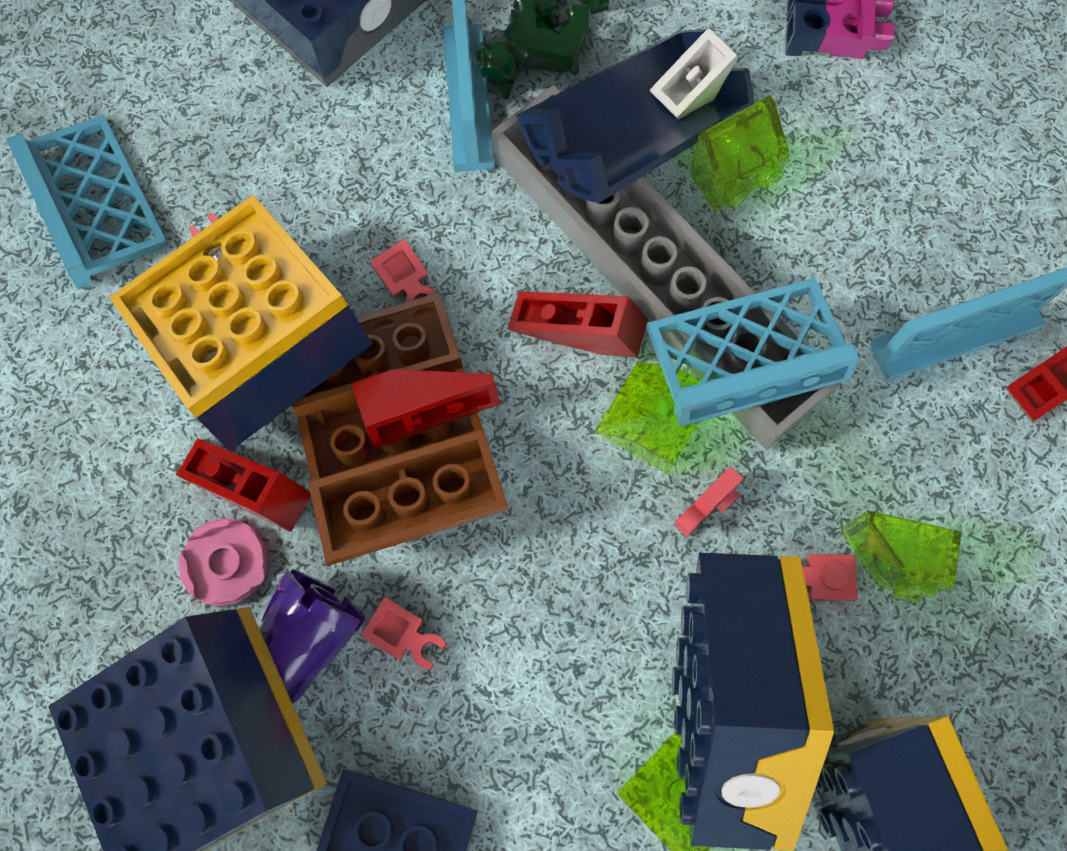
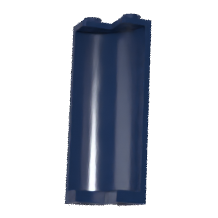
[516,29,755,203]

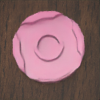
[179,518,270,608]

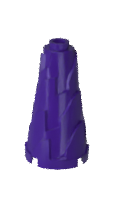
[259,569,365,704]

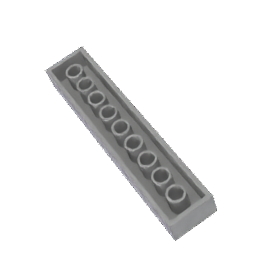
[491,84,840,450]

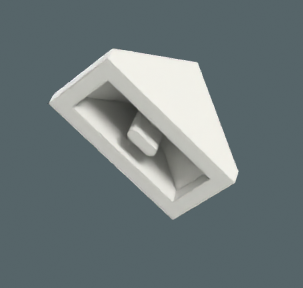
[650,28,738,120]

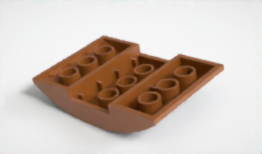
[292,292,509,566]

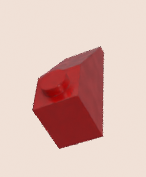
[507,291,648,358]
[351,369,500,449]
[176,438,311,532]

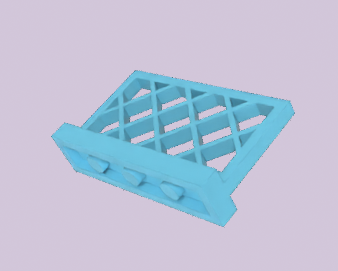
[443,0,494,172]
[6,115,168,289]
[870,267,1067,381]
[647,278,860,427]

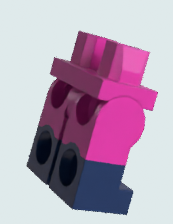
[785,0,894,59]

